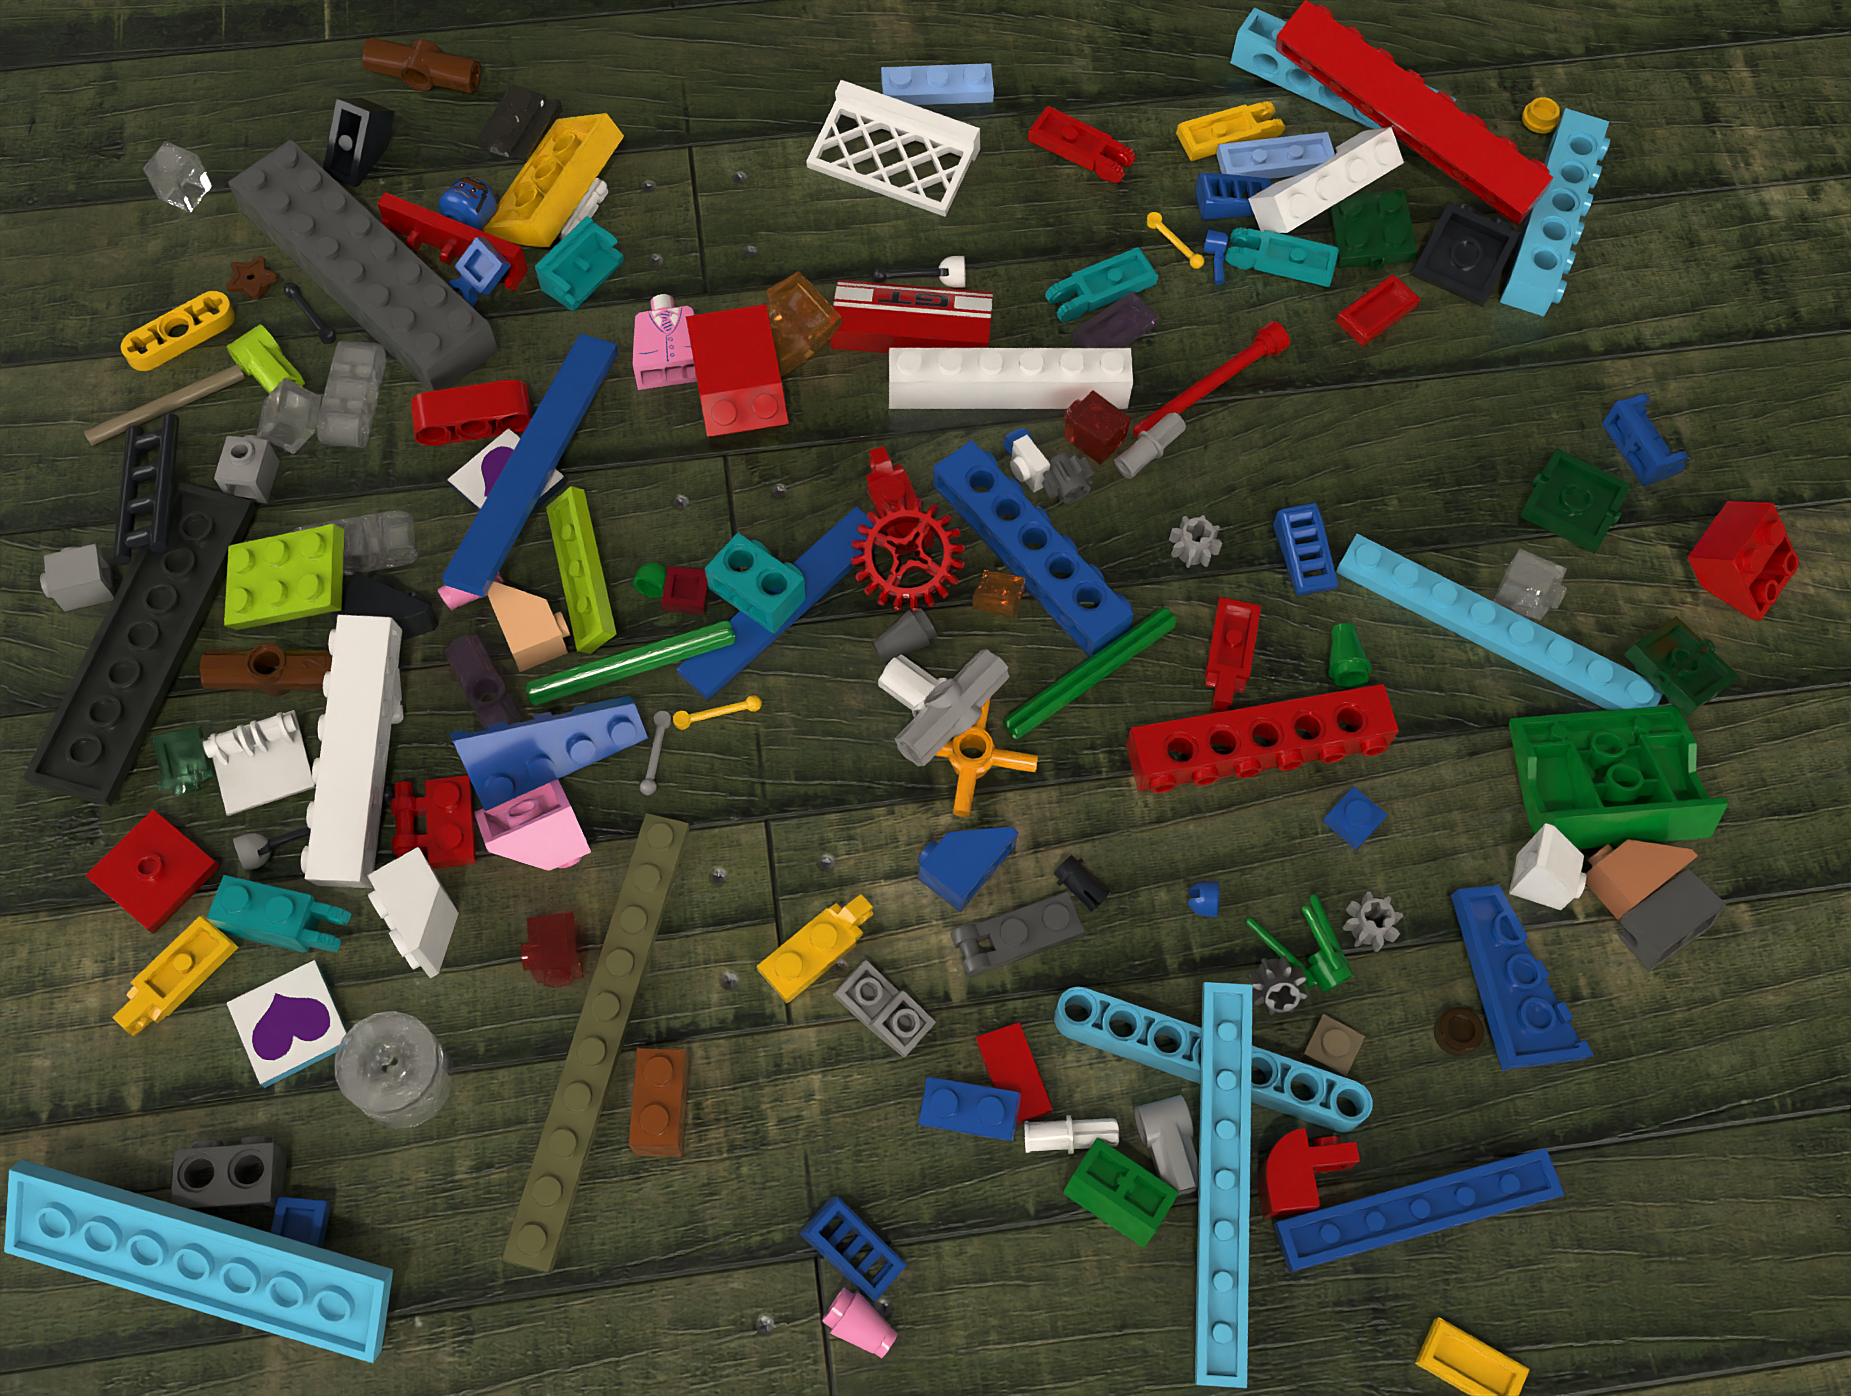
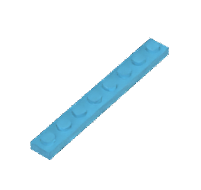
[1336,534,1663,710]
[1195,982,1253,1388]

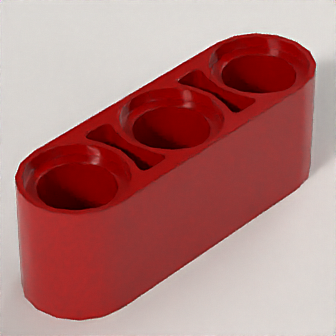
[411,380,532,446]

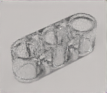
[317,340,386,448]
[292,511,418,576]

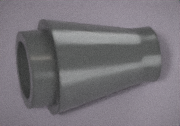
[872,608,938,664]

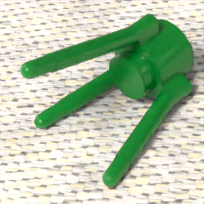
[1246,894,1354,994]

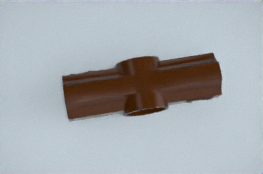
[362,38,481,93]
[199,643,333,697]

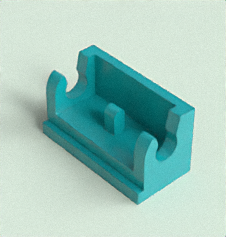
[535,216,624,312]

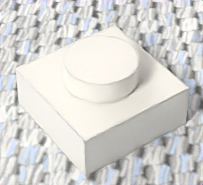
[1010,435,1050,493]

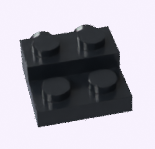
[1412,202,1521,307]

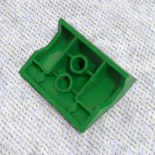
[1509,705,1728,849]

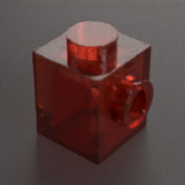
[1063,390,1131,465]
[521,912,584,988]

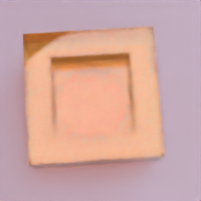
[973,570,1025,617]

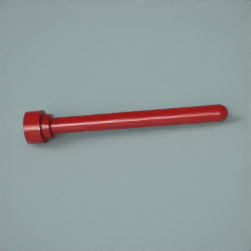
[1133,321,1290,439]

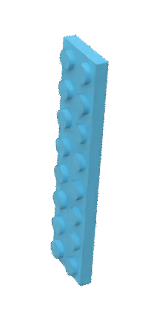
[4,1159,393,1363]

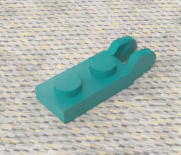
[1225,227,1339,287]
[1045,247,1158,323]

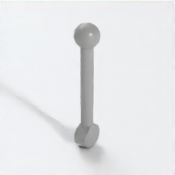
[640,711,672,796]

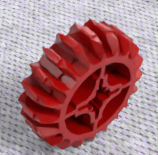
[851,498,965,612]

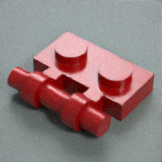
[390,775,477,869]

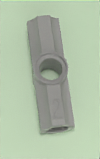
[894,649,1010,766]

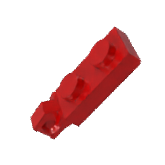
[866,446,934,556]
[1204,597,1261,712]

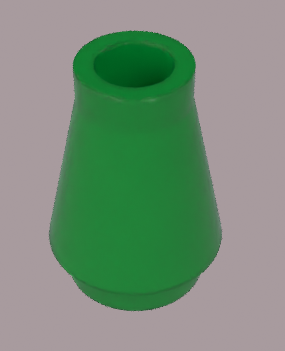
[1329,623,1372,689]

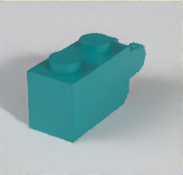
[207,875,352,953]

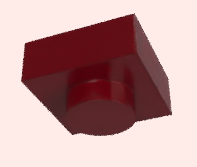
[661,566,709,615]

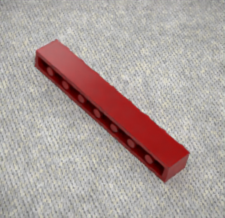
[1276,0,1553,226]

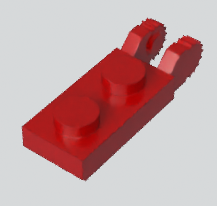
[1027,106,1136,184]

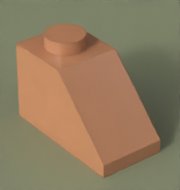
[1586,839,1698,920]

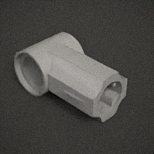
[1134,1095,1199,1196]

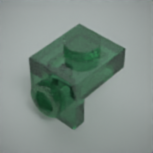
[152,726,214,796]

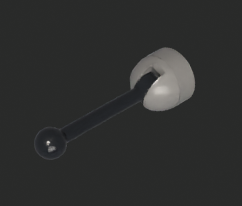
[233,826,311,872]

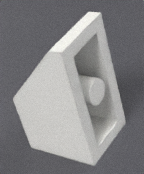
[1509,823,1587,910]

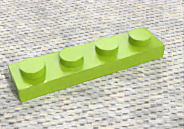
[546,486,617,654]

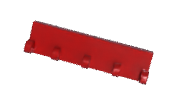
[377,192,528,291]

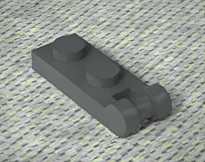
[950,892,1085,977]

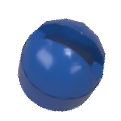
[1187,881,1220,918]

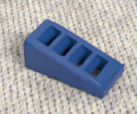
[1195,173,1271,220]
[1273,503,1338,596]
[799,1196,907,1303]

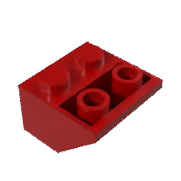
[1688,501,1800,621]

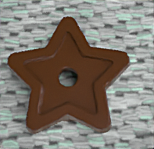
[226,256,278,300]

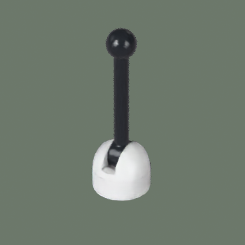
[872,256,966,288]

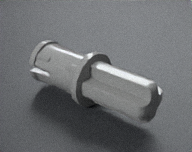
[1114,412,1186,479]

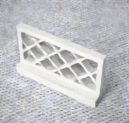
[806,80,980,217]

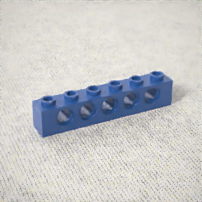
[933,440,1134,658]

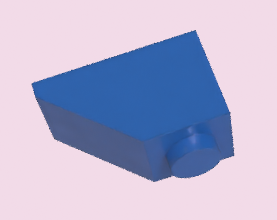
[918,827,1018,912]

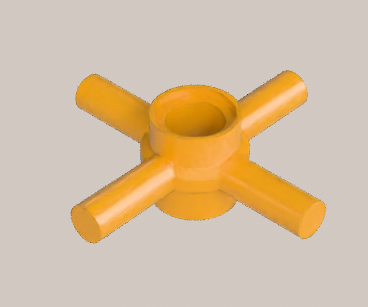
[935,697,1038,817]

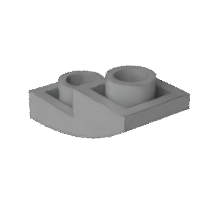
[832,960,936,1057]

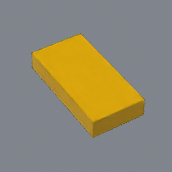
[1415,1317,1530,1396]

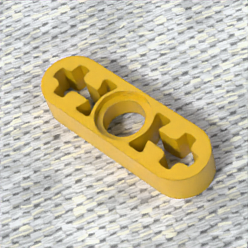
[121,291,235,371]

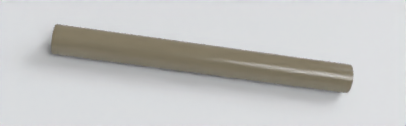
[84,364,246,446]

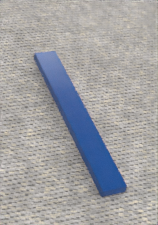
[442,333,618,597]

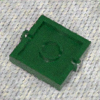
[1328,190,1417,270]
[1519,448,1632,554]
[1624,616,1739,717]

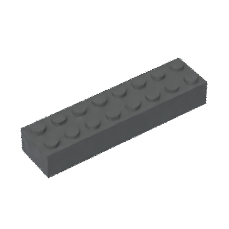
[228,139,498,391]

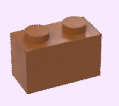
[629,1048,690,1157]

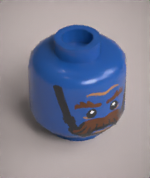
[438,177,497,230]

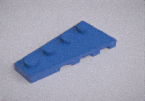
[449,696,648,811]
[1451,885,1593,1071]

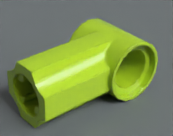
[226,324,305,402]

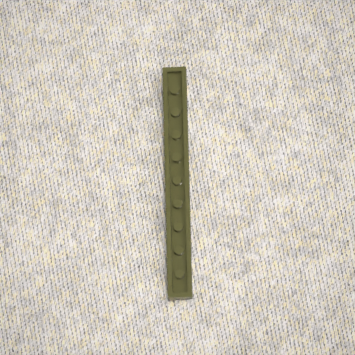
[501,813,690,1274]

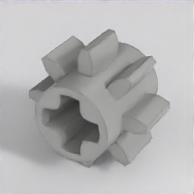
[1169,515,1222,568]
[1343,891,1403,952]

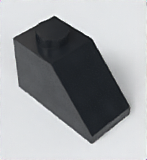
[323,98,395,187]

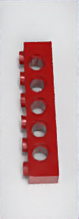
[1126,684,1399,793]

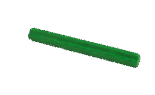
[1003,607,1177,739]
[526,620,735,705]

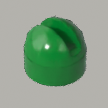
[632,562,667,598]

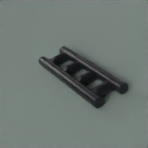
[113,413,179,565]

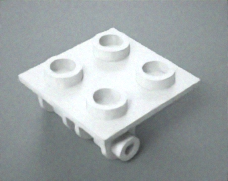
[203,710,316,816]

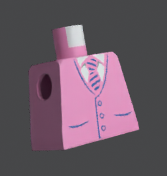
[632,294,697,390]

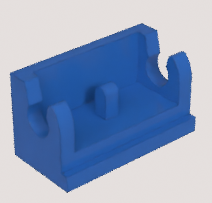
[1602,394,1689,487]

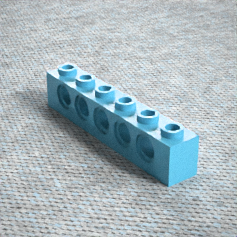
[1230,7,1456,142]
[1499,108,1611,317]

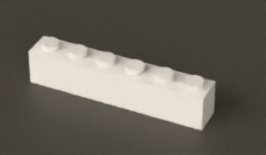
[889,348,1133,409]
[301,615,402,888]

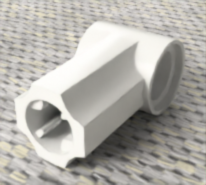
[878,654,947,717]

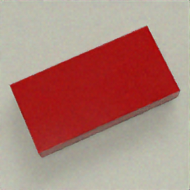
[1336,274,1421,347]
[975,1022,1053,1126]

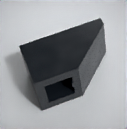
[328,572,439,641]

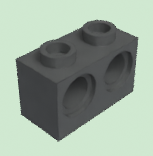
[170,1136,288,1215]

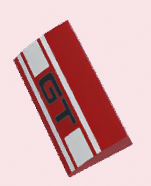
[830,280,993,353]

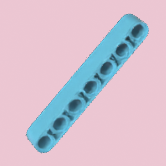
[1054,987,1373,1133]

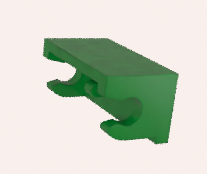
[1063,1137,1180,1249]

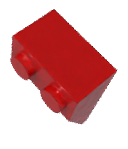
[686,304,789,438]

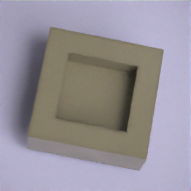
[1300,1014,1365,1077]

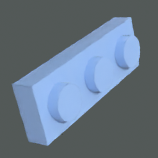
[881,63,994,105]
[1216,132,1335,179]

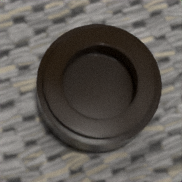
[1434,1007,1484,1056]

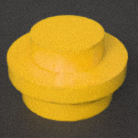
[1522,97,1560,134]

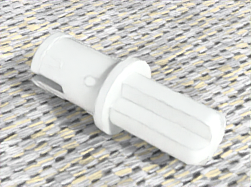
[1024,1115,1119,1154]

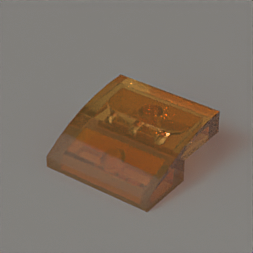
[765,271,843,377]

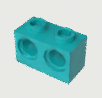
[705,533,806,634]

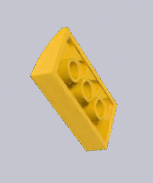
[482,113,624,247]

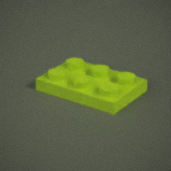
[224,523,344,630]

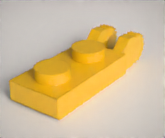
[1176,101,1285,161]

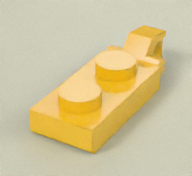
[757,894,873,1003]
[112,915,238,1037]

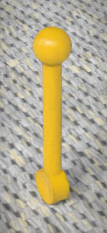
[1146,212,1204,269]
[673,695,762,730]

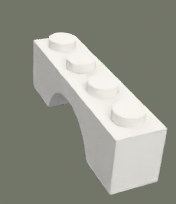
[1248,127,1404,233]

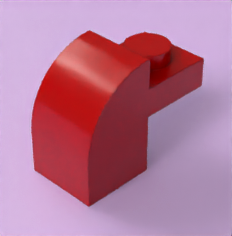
[1257,1128,1360,1219]

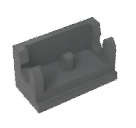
[1619,868,1726,972]

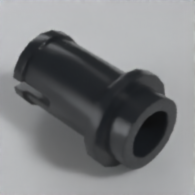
[1053,855,1111,913]

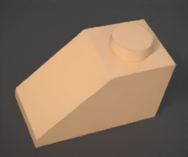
[487,581,570,672]

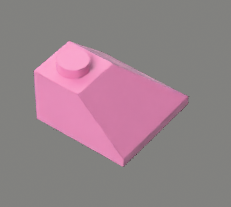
[474,779,591,871]

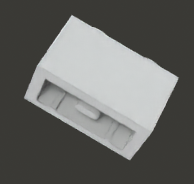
[367,847,459,978]

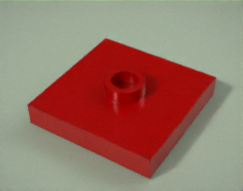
[85,809,220,934]

